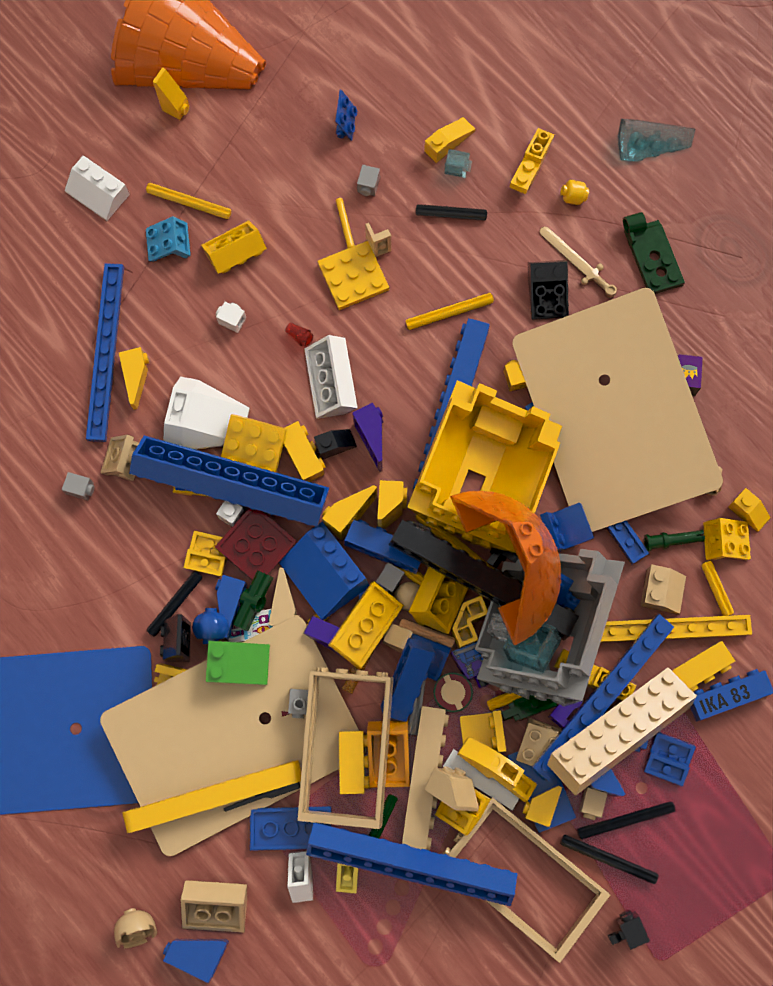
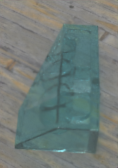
[617,119,695,161]

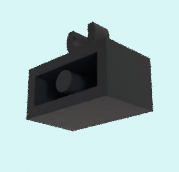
[608,910,650,950]

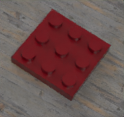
[215,508,297,580]

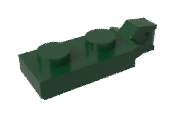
[501,695,557,722]

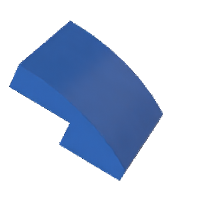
[644,732,696,786]

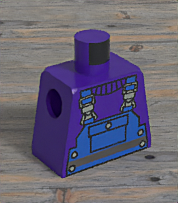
[450,641,490,689]

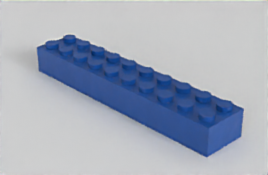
[129,435,329,527]

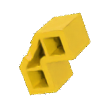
[451,596,488,648]

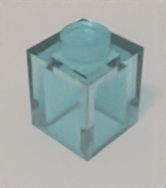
[444,149,472,178]

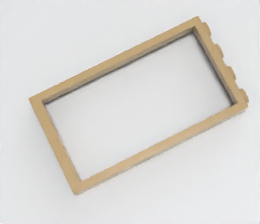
[298,667,394,829]

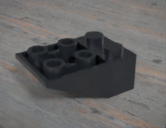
[528,260,569,319]

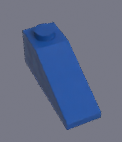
[215,575,247,640]

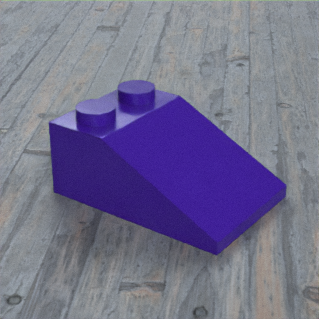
[352,403,384,472]

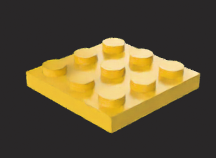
[317,241,389,310]
[221,414,287,473]

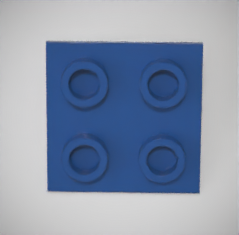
[335,90,357,140]

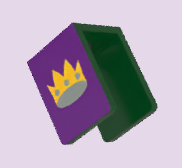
[678,354,703,396]

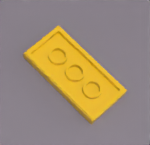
[328,581,404,669]

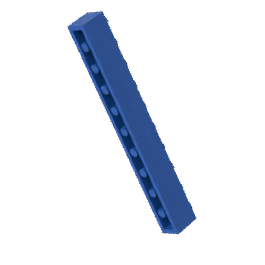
[413,318,490,490]
[306,823,518,906]

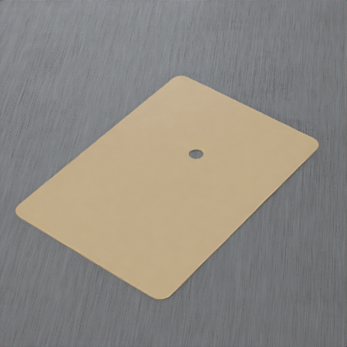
[513,288,723,532]
[100,616,367,856]

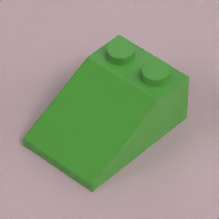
[206,641,270,685]

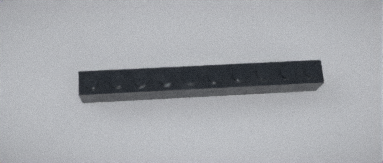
[389,520,579,641]

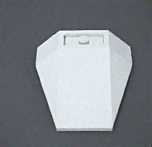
[163,377,250,450]

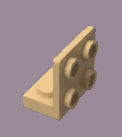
[516,718,562,766]

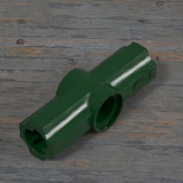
[232,570,273,631]

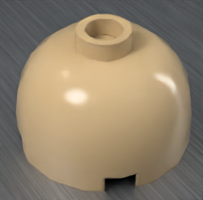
[114,908,157,948]

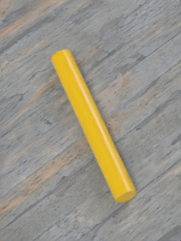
[336,198,354,248]

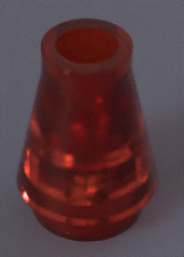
[285,323,314,347]

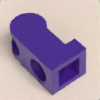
[548,701,583,729]

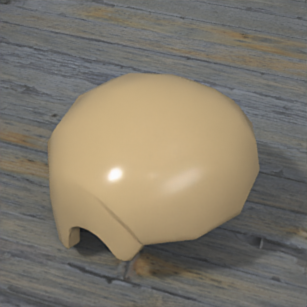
[394,582,420,611]

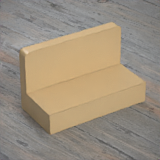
[365,223,391,257]

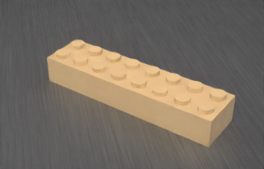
[547,668,697,796]

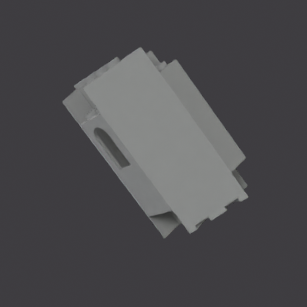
[475,549,625,707]

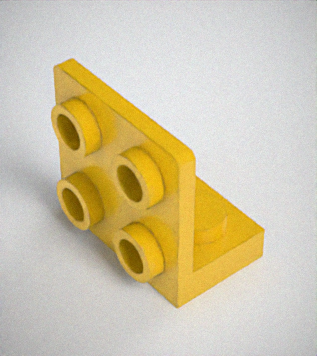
[703,518,751,561]
[460,710,506,753]

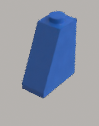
[163,939,229,983]

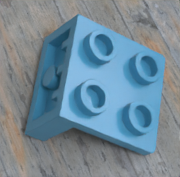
[146,216,191,262]

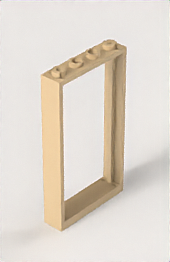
[443,797,610,963]

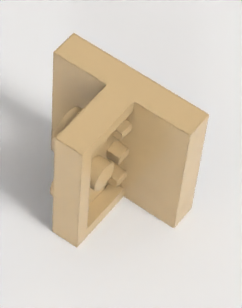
[101,435,139,481]

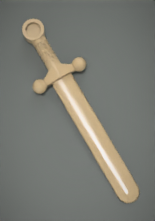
[540,227,617,298]

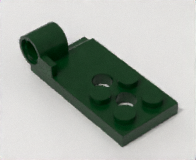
[623,212,685,294]

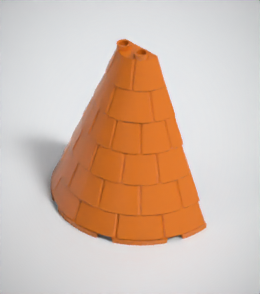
[111,0,266,89]
[450,491,561,646]

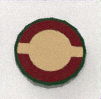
[433,672,473,713]

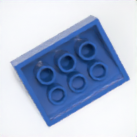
[279,522,369,620]

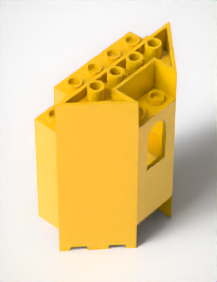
[407,380,562,553]

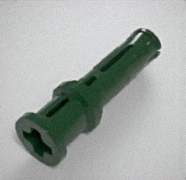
[644,530,705,552]

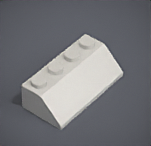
[304,335,358,419]

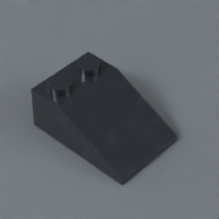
[160,614,191,662]

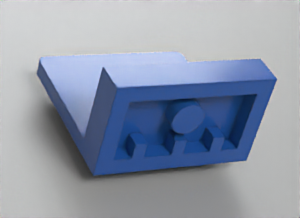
[540,503,594,552]

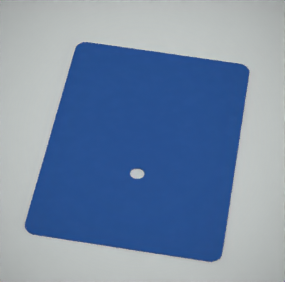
[0,646,152,815]

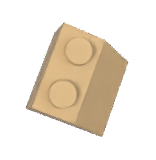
[641,564,686,614]
[425,766,479,811]

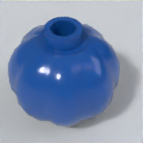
[192,608,229,644]

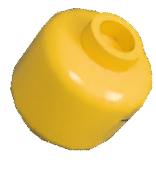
[560,180,589,205]

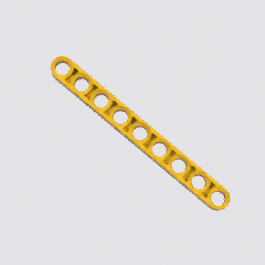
[122,760,302,833]

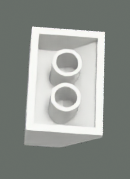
[65,156,130,221]

